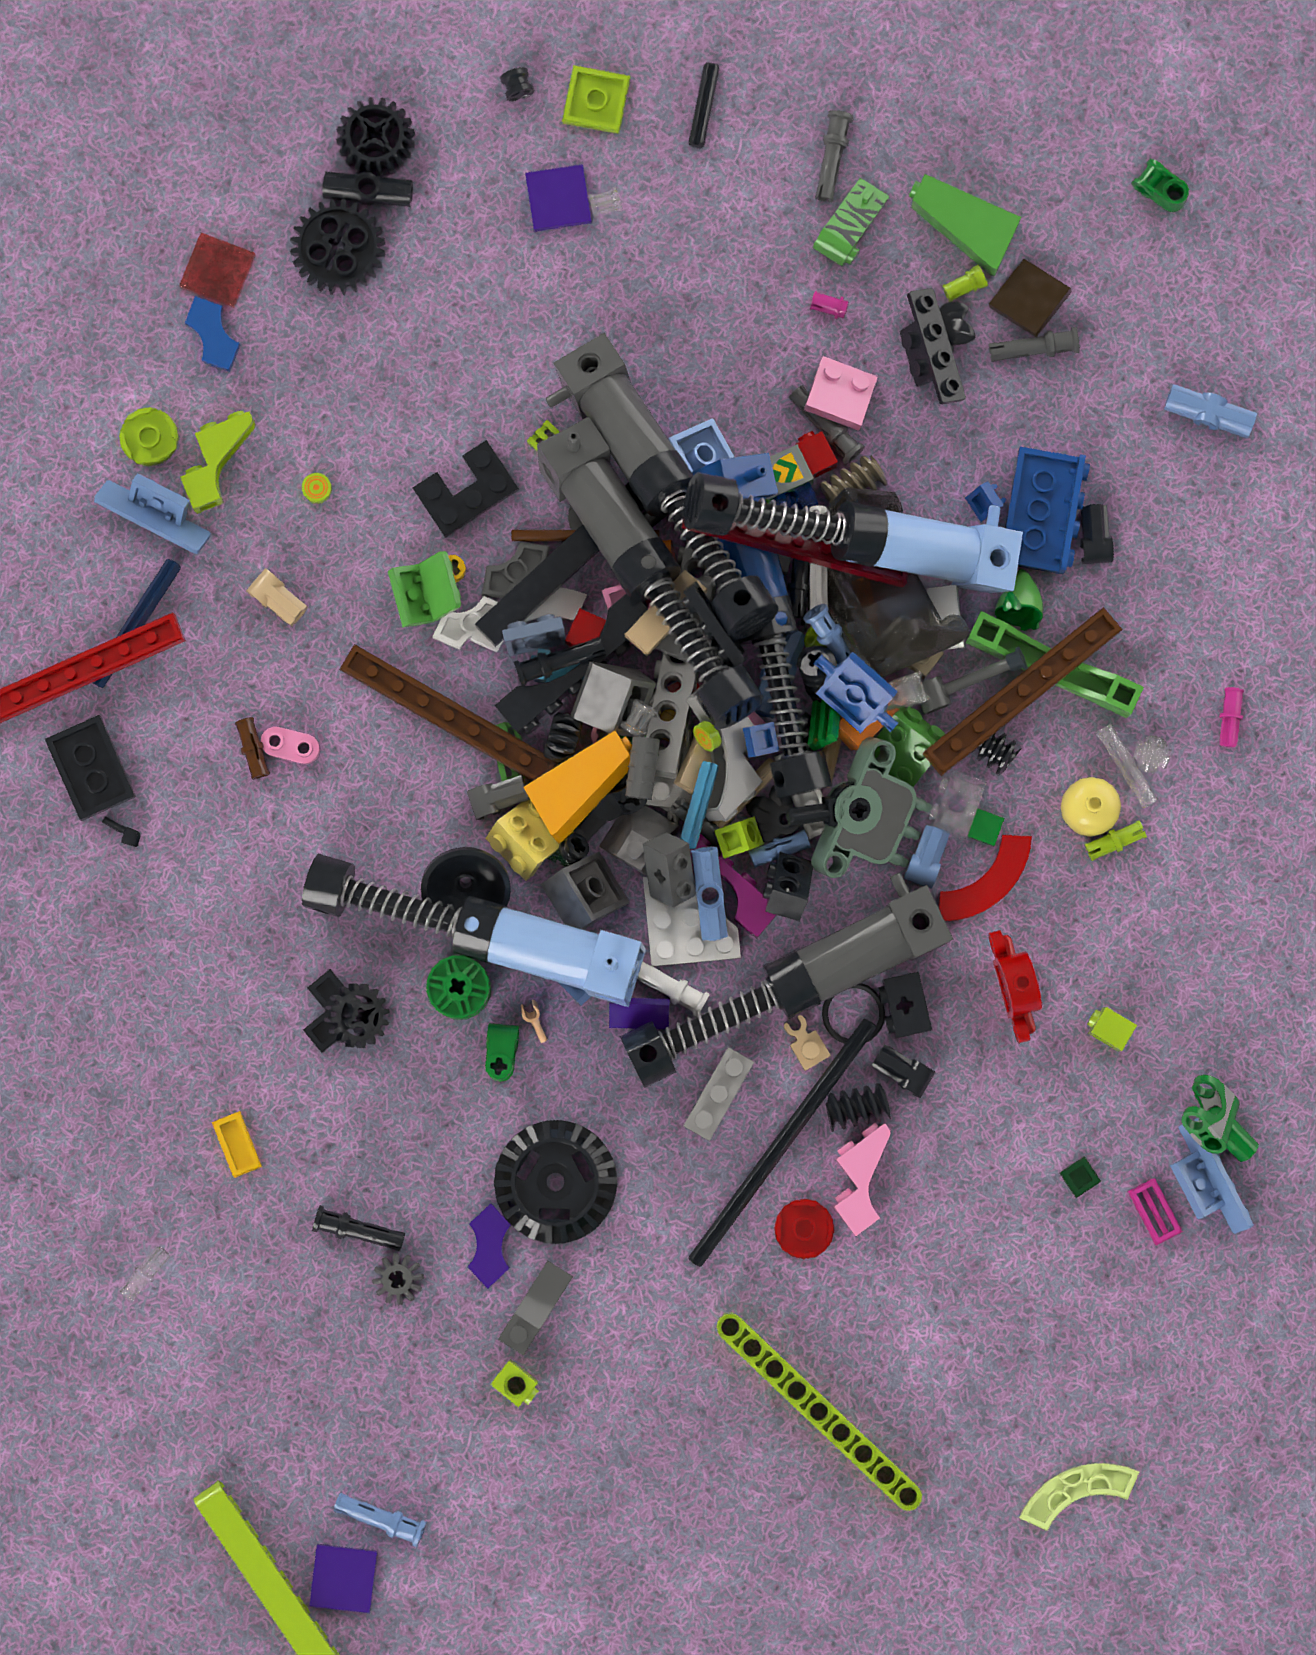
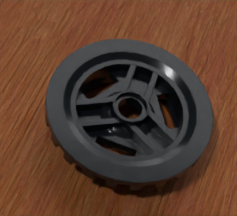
[494,1120,617,1244]

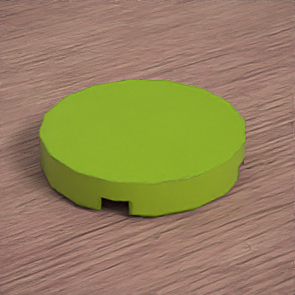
[119,407,179,467]

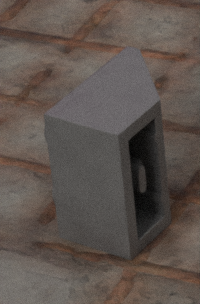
[571,662,656,737]

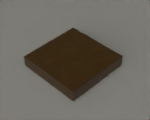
[989,259,1072,338]

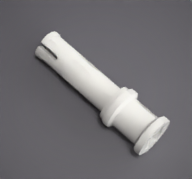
[637,962,710,1017]

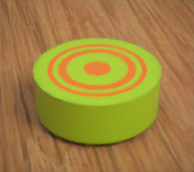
[302,473,332,503]
[693,721,721,752]

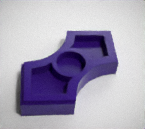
[467,1203,511,1289]

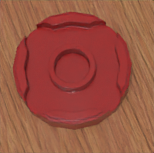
[774,1199,835,1259]

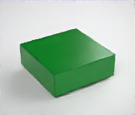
[966,808,1005,847]

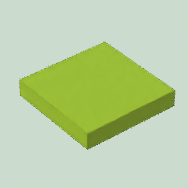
[562,65,630,134]

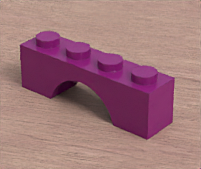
[690,834,777,939]

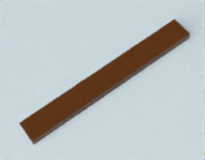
[922,607,1123,777]
[339,644,559,781]

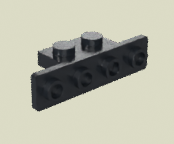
[899,288,966,405]

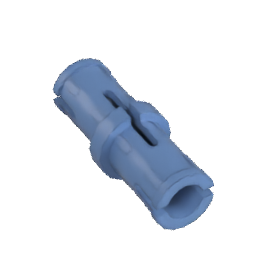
[748,830,811,868]

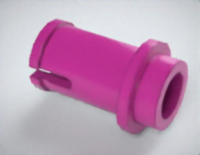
[810,291,849,320]

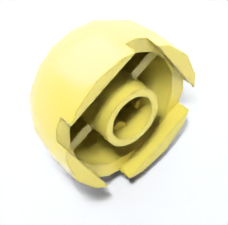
[1061,777,1121,837]

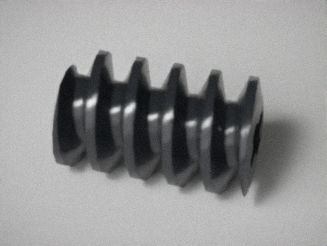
[797,646,837,703]
[970,733,1022,776]
[826,1083,891,1132]

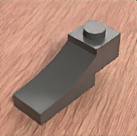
[498,1261,573,1356]

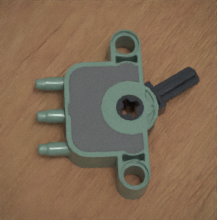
[786,737,932,878]

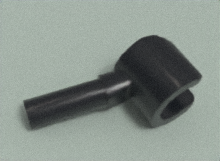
[102,816,141,847]

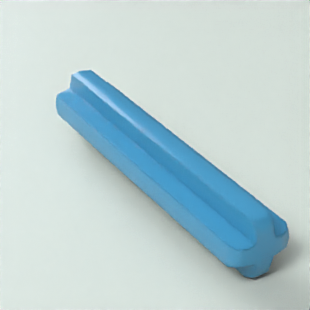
[680,761,719,849]

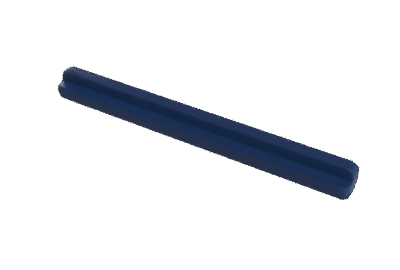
[93,559,181,688]

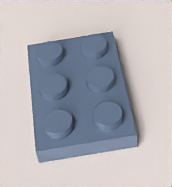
[502,614,566,657]

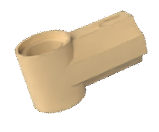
[246,568,308,627]

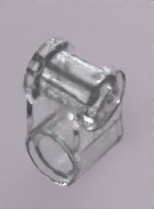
[885,672,930,712]

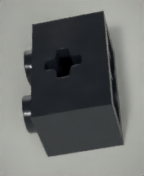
[878,971,932,1039]

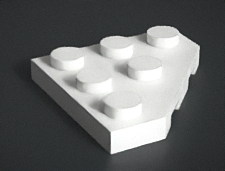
[643,877,741,967]

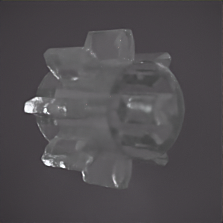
[1133,735,1171,773]

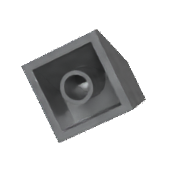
[541,852,629,930]

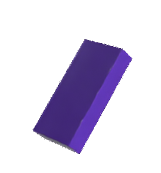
[609,998,670,1030]

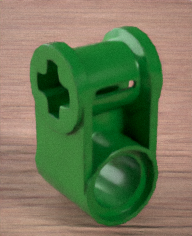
[1131,159,1189,212]
[485,1023,519,1082]

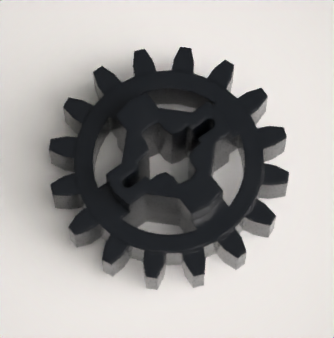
[324,983,390,1048]

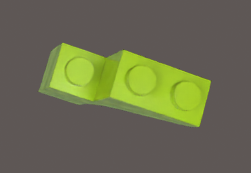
[180,411,255,514]

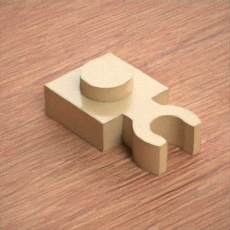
[784,1015,831,1071]

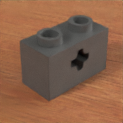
[643,832,696,907]

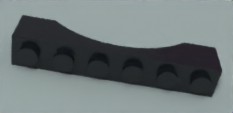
[494,594,648,736]

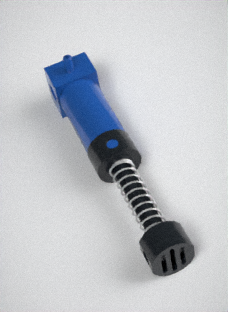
[692,453,832,799]

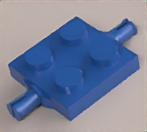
[814,652,899,733]

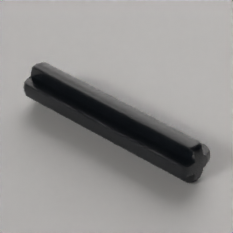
[689,62,719,148]

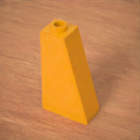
[523,731,632,844]

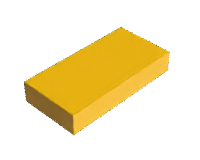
[212,1111,262,1178]

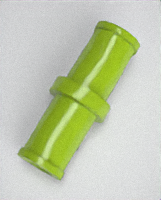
[1084,820,1147,861]

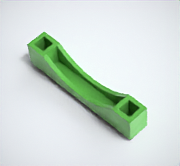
[965,611,1144,719]

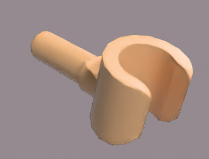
[521,1000,547,1043]

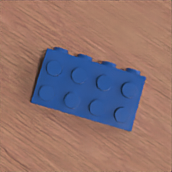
[1005,446,1090,575]

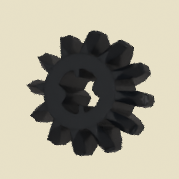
[543,712,583,764]

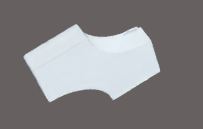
[433,596,498,650]

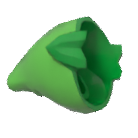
[995,569,1044,631]

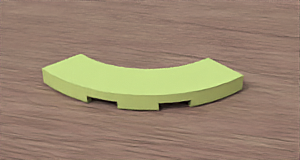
[1019,1463,1139,1531]

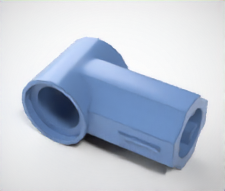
[904,825,950,889]

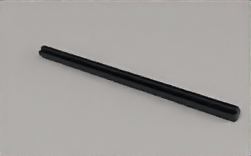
[689,1018,876,1267]

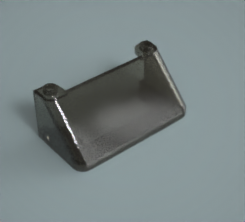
[827,487,971,678]

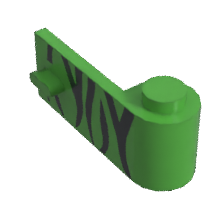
[813,178,889,267]

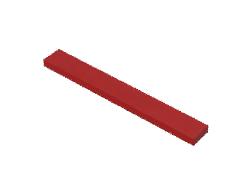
[0,612,186,723]

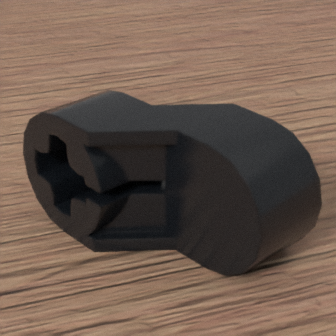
[594,782,647,821]

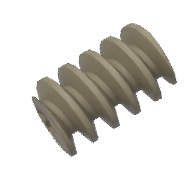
[820,455,887,512]

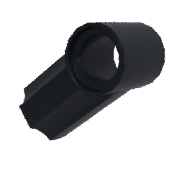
[1080,504,1114,564]
[871,1044,936,1098]

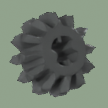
[372,1253,424,1305]

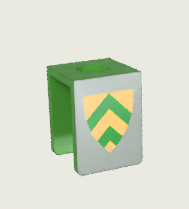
[766,444,814,504]

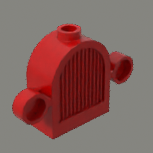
[988,930,1042,1044]

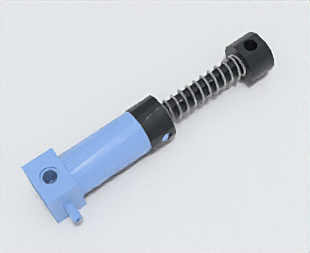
[683,472,1023,593]
[302,853,646,1007]

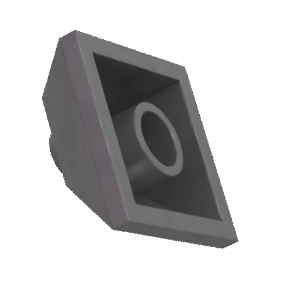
[599,805,680,876]

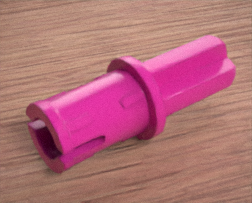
[1219,687,1244,748]

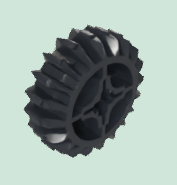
[336,97,415,177]

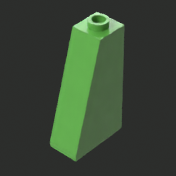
[909,174,1021,277]

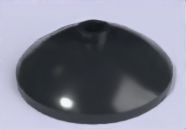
[421,847,511,910]

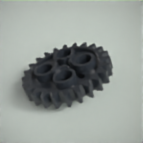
[290,199,386,295]

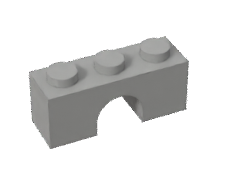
[683,1047,754,1141]

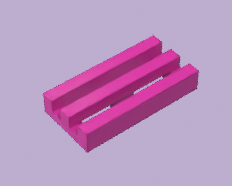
[1127,1178,1183,1246]

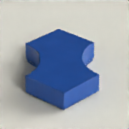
[185,296,240,372]

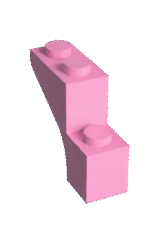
[833,1122,890,1236]

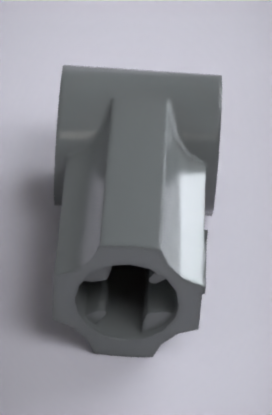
[467,775,530,820]

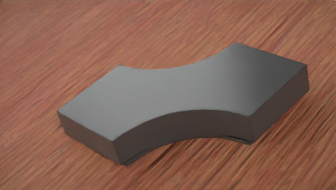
[482,542,550,599]

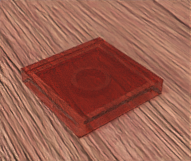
[179,232,256,308]

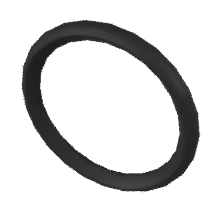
[822,983,885,1044]

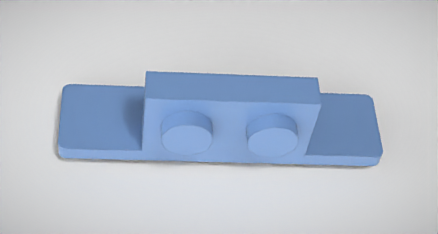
[94,473,211,554]
[1170,1118,1254,1234]

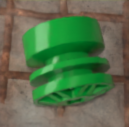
[426,955,491,1020]

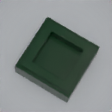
[1059,1156,1101,1198]

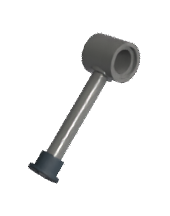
[913,647,1028,715]

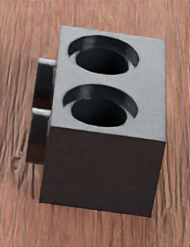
[762,852,813,922]

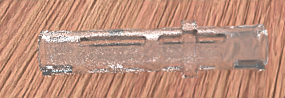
[1095,723,1159,809]

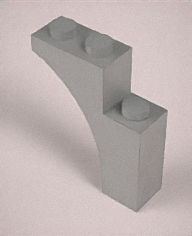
[686,682,763,822]

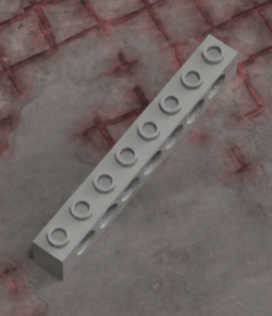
[643,540,717,779]

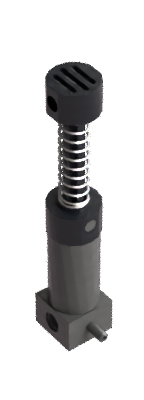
[546,333,779,640]
[537,417,763,729]
[619,873,953,1088]

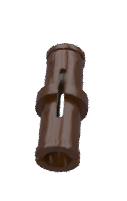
[235,717,270,780]

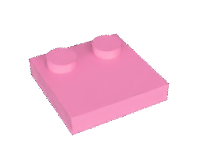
[804,356,877,431]

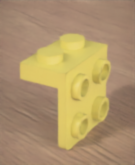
[485,800,574,881]

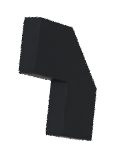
[303,969,345,1053]

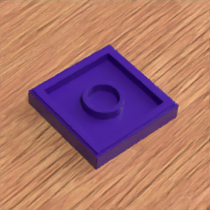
[525,164,592,232]
[309,1544,378,1613]

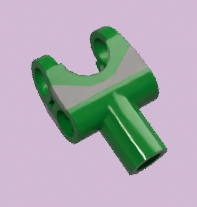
[1181,1075,1259,1162]

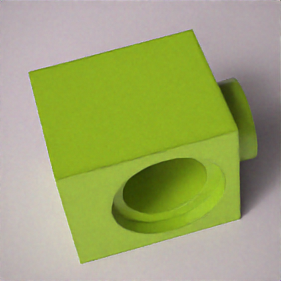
[714,817,764,858]
[1087,1007,1137,1052]
[490,1359,539,1407]

